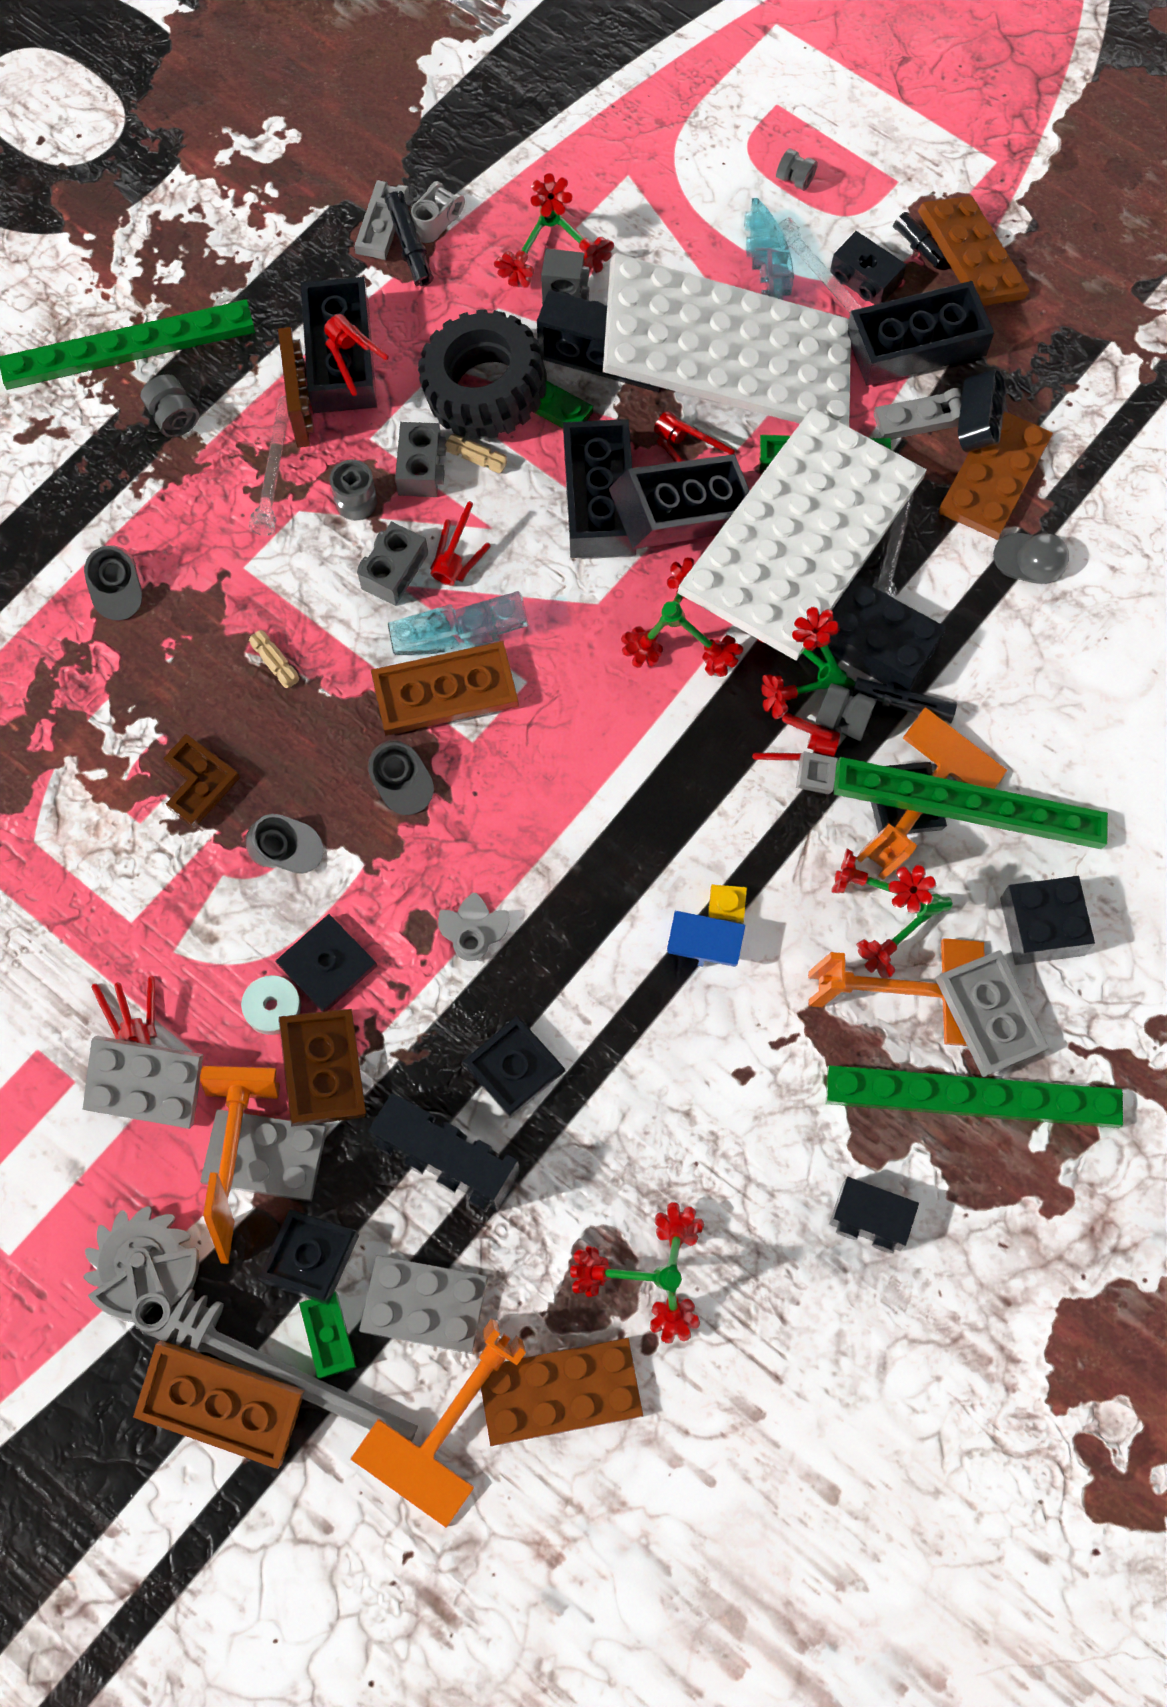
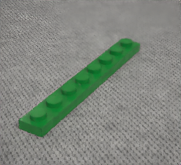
[0,299,255,390]
[834,757,1108,849]
[825,1065,1123,1128]

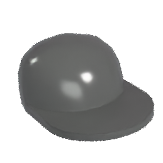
[993,533,1069,584]
[84,545,142,620]
[368,740,434,815]
[246,814,323,874]

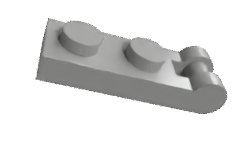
[355,180,409,260]
[873,388,962,440]

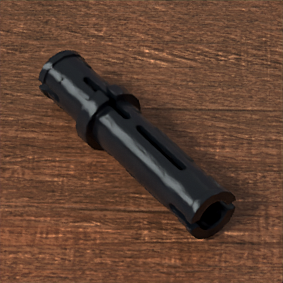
[384,191,434,286]
[852,677,957,723]

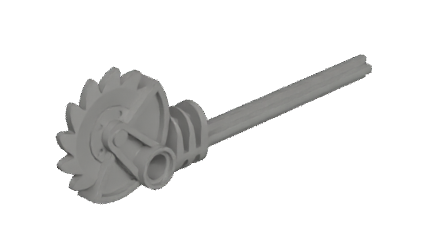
[83,1206,418,1442]

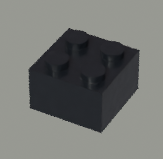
[1000,875,1095,965]

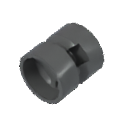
[140,374,199,437]
[329,459,378,521]
[815,683,877,741]

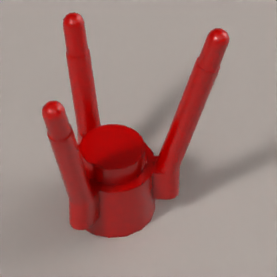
[324,314,389,396]
[654,411,735,462]
[430,501,491,586]
[752,712,840,761]
[91,976,157,1045]

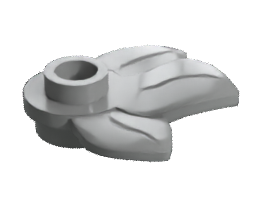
[438,893,510,961]

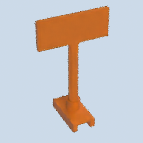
[856,707,1007,880]
[808,938,985,1046]
[200,1066,280,1264]
[350,1318,526,1528]

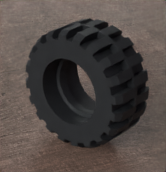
[418,309,547,439]

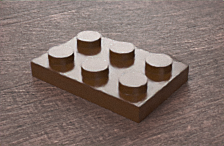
[278,327,314,448]
[278,1009,366,1127]

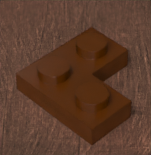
[163,734,240,829]

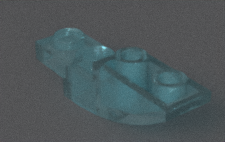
[744,198,794,300]
[388,591,529,655]

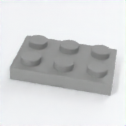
[935,950,1049,1077]
[82,1036,203,1129]
[200,1109,327,1202]
[359,1255,488,1354]

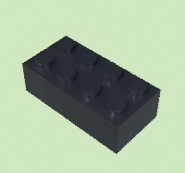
[300,277,377,414]
[848,281,994,386]
[537,290,661,393]
[563,419,636,558]
[609,454,750,549]
[819,577,946,691]

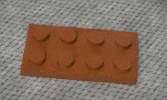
[918,196,1030,306]
[938,411,1053,540]
[371,641,519,736]
[481,1338,643,1447]
[133,1340,305,1469]

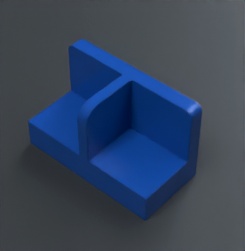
[667,910,746,967]

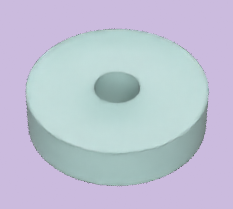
[241,975,301,1035]

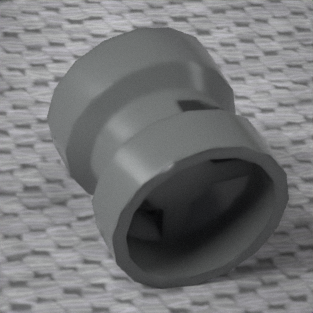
[776,148,818,191]

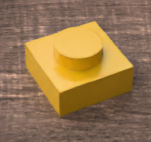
[708,884,747,924]

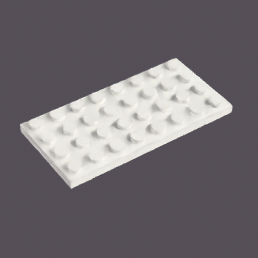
[603,253,851,427]
[677,407,927,661]

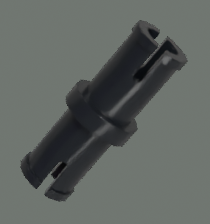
[892,212,947,269]

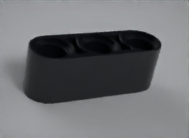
[958,369,1006,453]

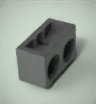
[541,248,590,306]
[395,422,447,497]
[357,521,429,606]

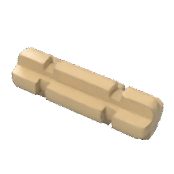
[445,434,507,473]
[249,630,299,688]

